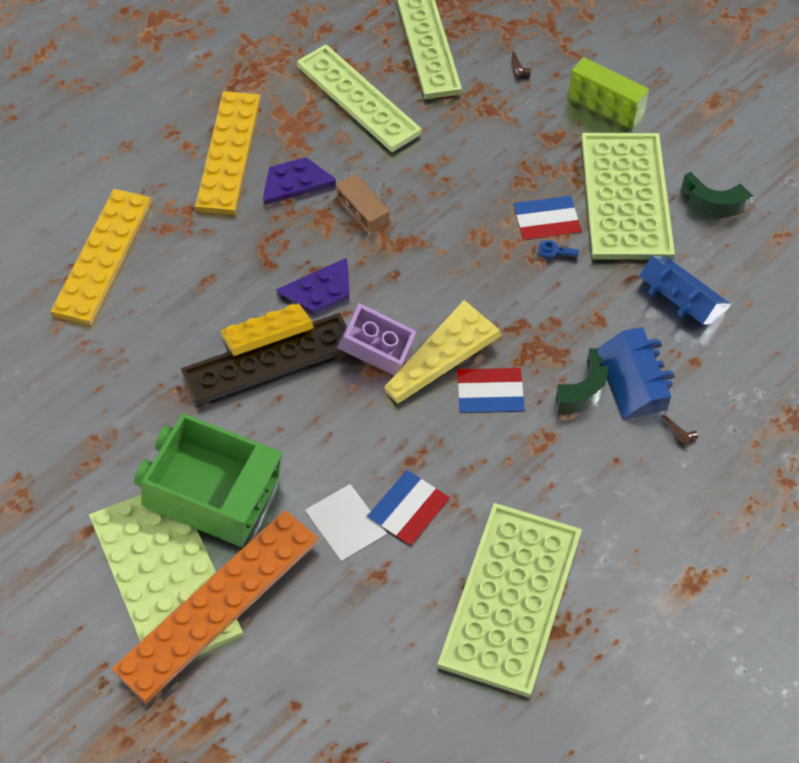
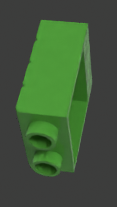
[134,413,283,547]

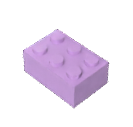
[337,303,417,376]

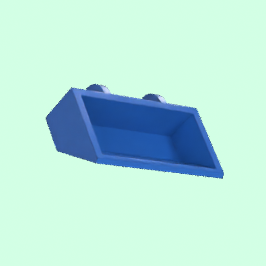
[639,255,731,324]
[598,327,675,419]

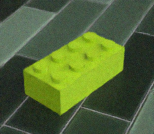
[568,57,649,130]

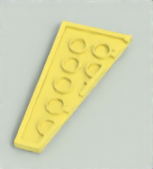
[384,300,502,404]

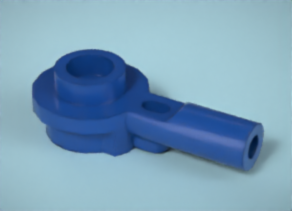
[538,240,579,259]

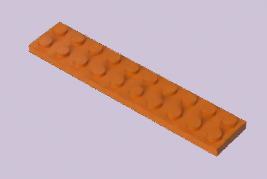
[112,510,319,704]

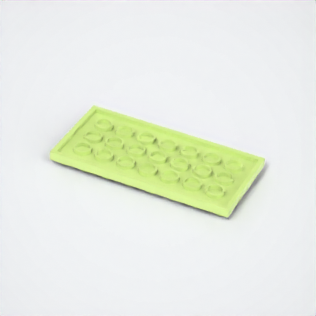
[581,133,675,260]
[89,494,243,655]
[437,503,582,698]

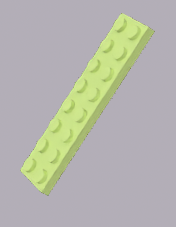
[397,0,462,99]
[297,45,422,152]

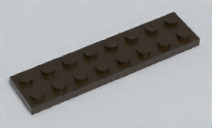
[181,312,347,406]

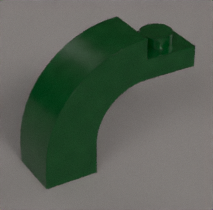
[681,171,754,217]
[556,348,608,414]

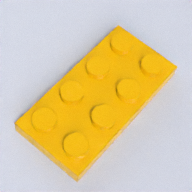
[220,303,314,356]

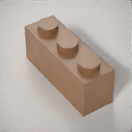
[336,174,391,234]

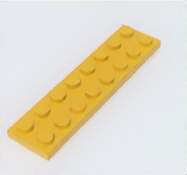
[195,91,261,215]
[50,189,152,326]

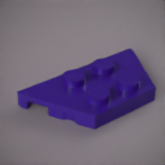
[263,157,336,205]
[276,258,350,315]

